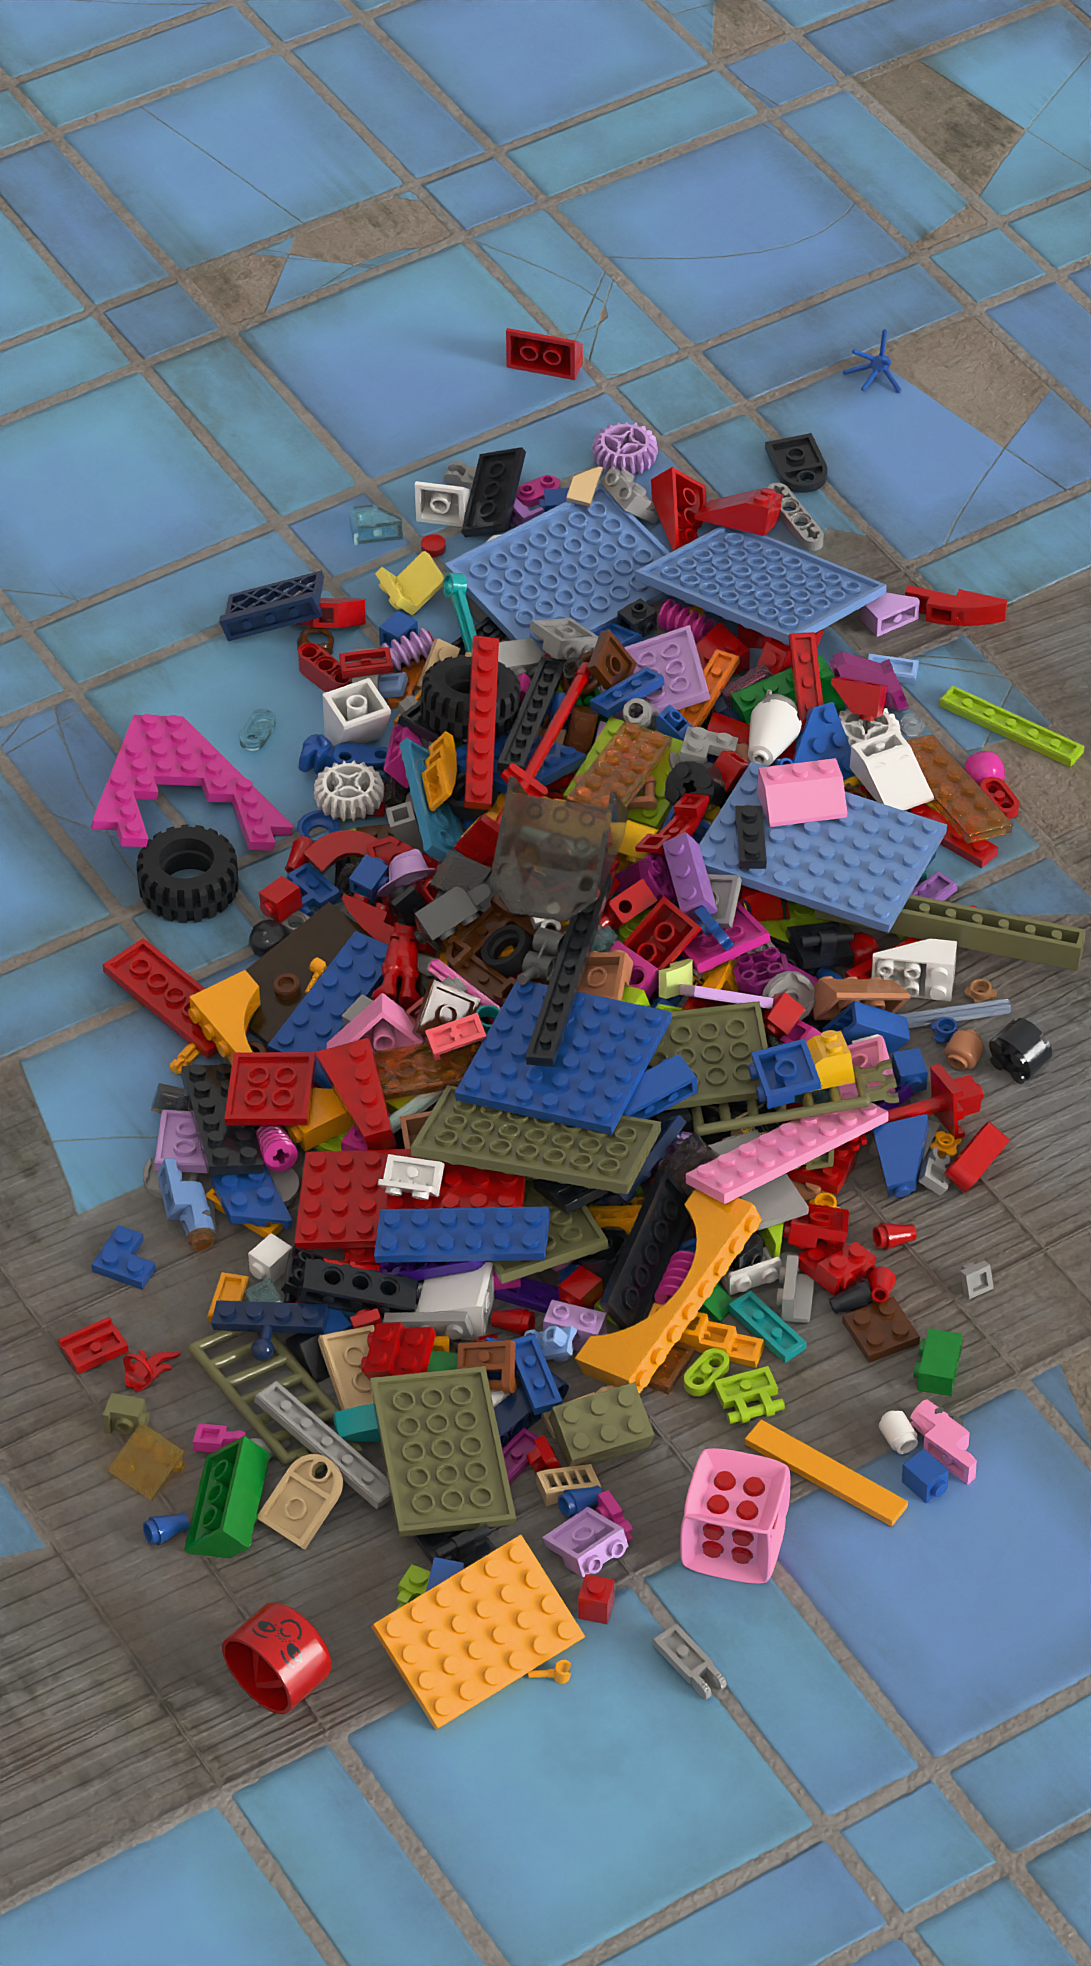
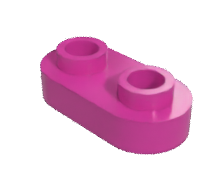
[516,475,560,508]

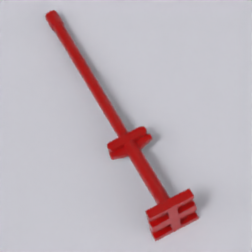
[454,662,592,874]
[649,1063,965,1186]

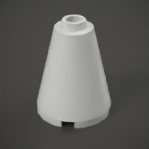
[748,699,802,766]

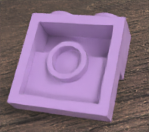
[542,1507,629,1578]

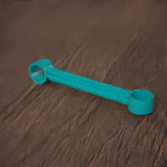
[443,573,477,653]

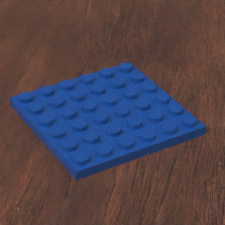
[455,980,672,1135]

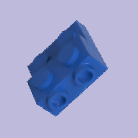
[748,1039,821,1109]

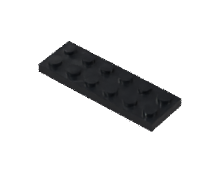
[181,1064,264,1175]
[599,1170,691,1330]

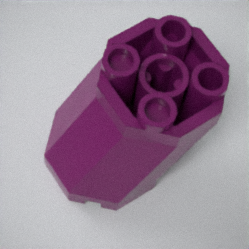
[829,651,910,713]
[615,853,678,909]
[733,947,819,1017]

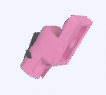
[910,1399,977,1485]

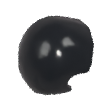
[249,919,289,956]

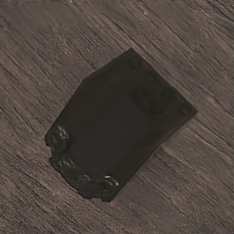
[490,776,628,922]

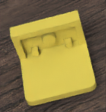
[375,551,444,616]

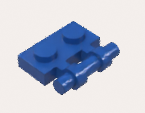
[287,862,341,917]

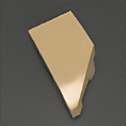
[567,467,603,507]

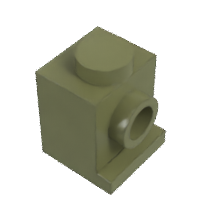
[103,1393,150,1435]

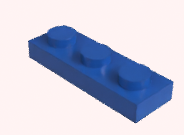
[590,667,665,718]
[512,1334,563,1415]

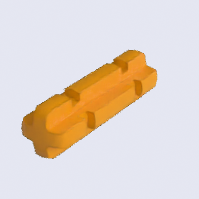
[169,1043,201,1074]

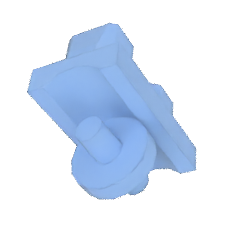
[524,1325,577,1362]

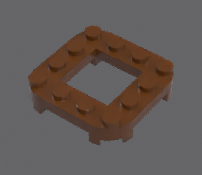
[446,892,568,1008]

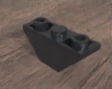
[387,884,427,926]

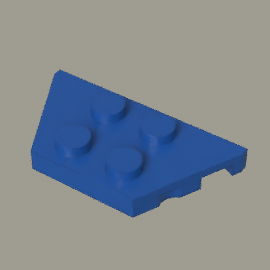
[212,1165,292,1229]

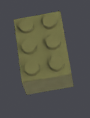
[549,1382,654,1467]

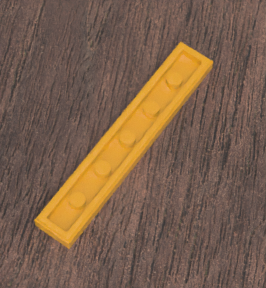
[745,1420,908,1527]

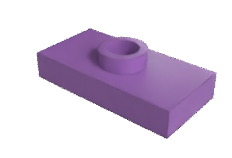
[911,871,958,901]

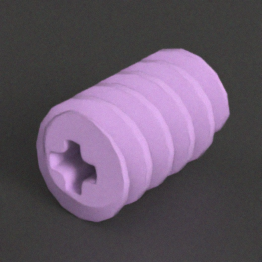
[382,628,433,674]

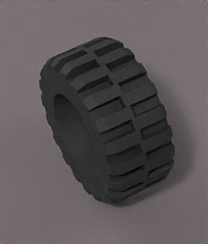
[420,655,521,741]
[136,824,239,923]

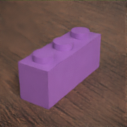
[662,832,718,922]

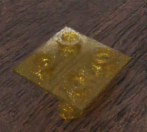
[108,1422,185,1501]

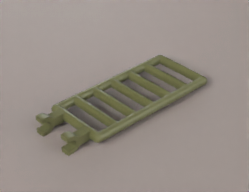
[690,1059,899,1136]
[188,1330,363,1479]

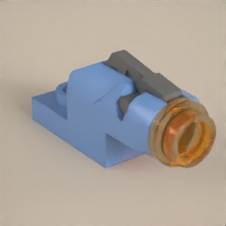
[157,1158,216,1251]

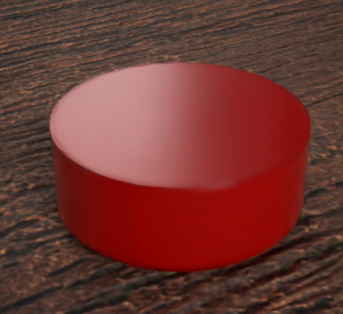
[421,534,446,557]

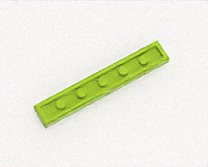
[939,685,1084,767]

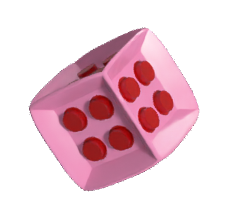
[680,1448,790,1584]

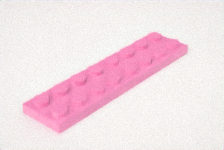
[686,1092,888,1204]

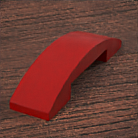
[635,793,709,854]

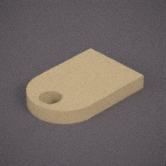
[257,1454,343,1550]

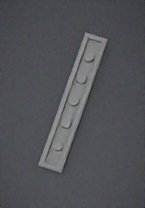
[254,1381,391,1509]

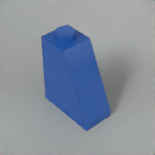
[823,1001,910,1054]
[872,1114,929,1197]

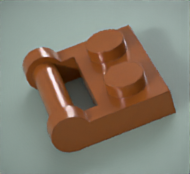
[457,1340,517,1394]

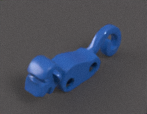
[298,734,424,780]

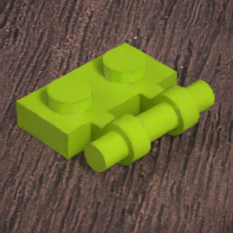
[714,1366,785,1424]

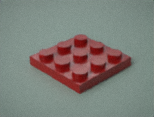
[224,1052,317,1125]

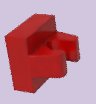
[526,1435,562,1474]

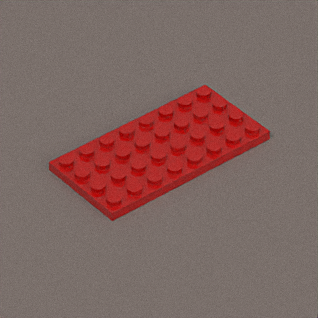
[294,1149,526,1249]

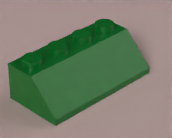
[731,655,845,725]
[184,1436,270,1558]

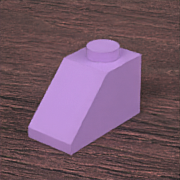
[860,593,920,637]

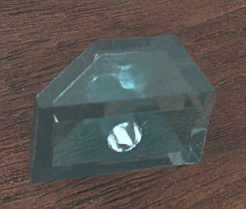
[349,504,403,545]

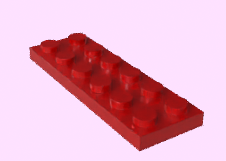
[102,938,249,1059]

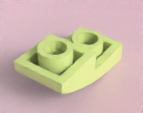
[659,959,693,999]

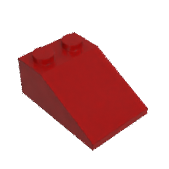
[694,488,783,536]

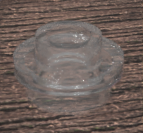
[899,713,925,737]

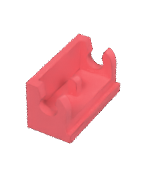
[425,1013,487,1061]

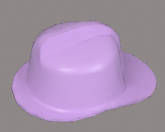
[377,849,437,897]

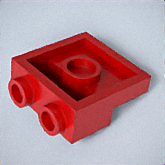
[786,1144,858,1195]
[783,1203,849,1249]
[796,1240,876,1296]
[361,1322,436,1381]

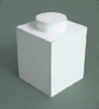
[248,1233,292,1285]

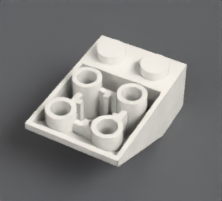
[850,729,934,810]
[871,939,957,1001]

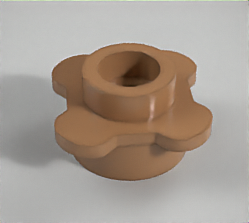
[964,979,997,1003]

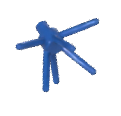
[843,329,902,393]

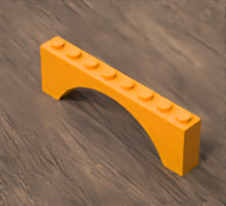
[188,970,354,1151]
[575,1189,762,1394]

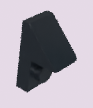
[286,1333,330,1383]

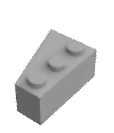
[498,638,545,679]

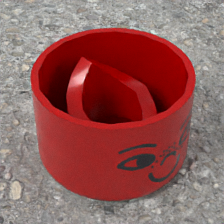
[222,1602,332,1714]

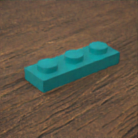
[728,1290,807,1364]

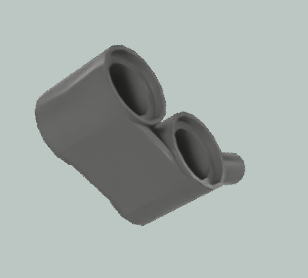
[517,927,565,985]

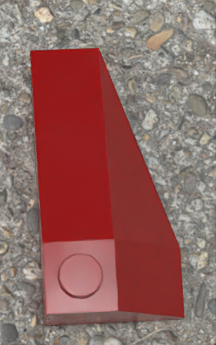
[651,467,707,551]

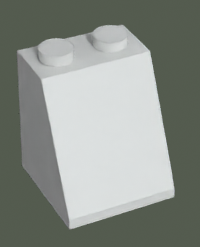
[322,678,391,746]
[414,1262,494,1341]

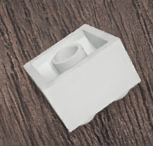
[415,481,470,527]

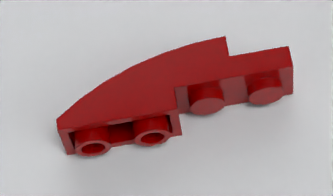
[905,585,1007,626]
[342,893,438,955]

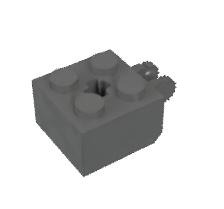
[415,882,493,941]

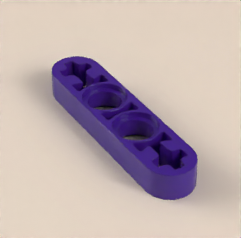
[380,1261,486,1281]

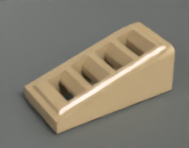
[536,1464,601,1506]

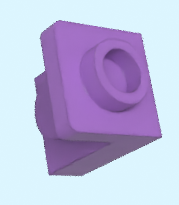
[510,498,545,527]

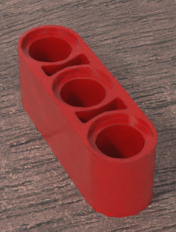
[298,642,352,693]
[944,1121,1010,1193]

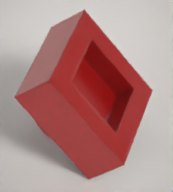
[350,1308,382,1329]

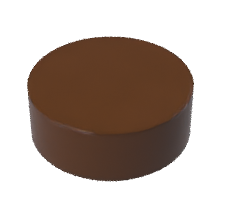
[273,973,301,1000]

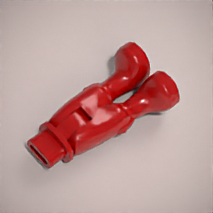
[371,924,421,1011]

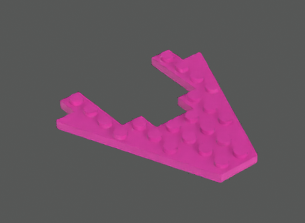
[91,714,293,851]

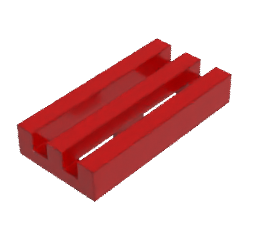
[339,647,393,679]

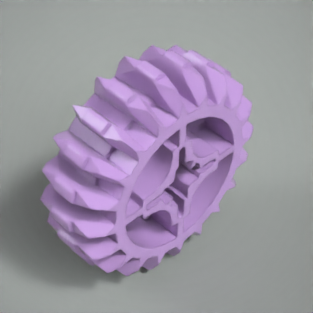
[592,422,658,476]

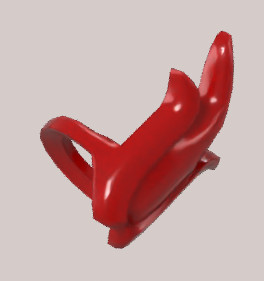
[123,1350,181,1393]

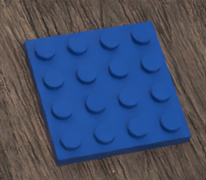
[456,728,586,796]

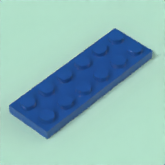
[267,931,388,1052]
[374,1207,550,1263]

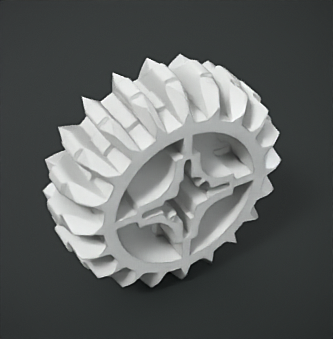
[839,708,901,747]
[314,760,384,822]

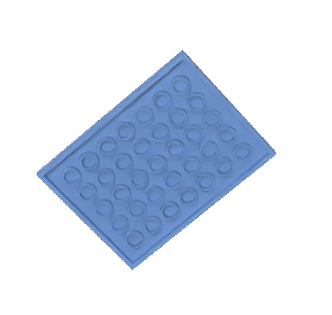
[444,484,670,655]
[635,526,887,646]
[699,761,947,933]

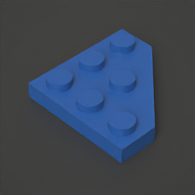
[792,702,855,780]

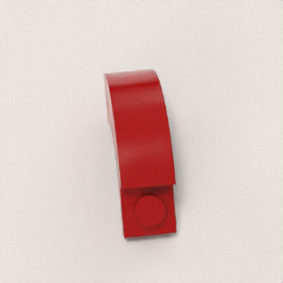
[304,830,378,875]

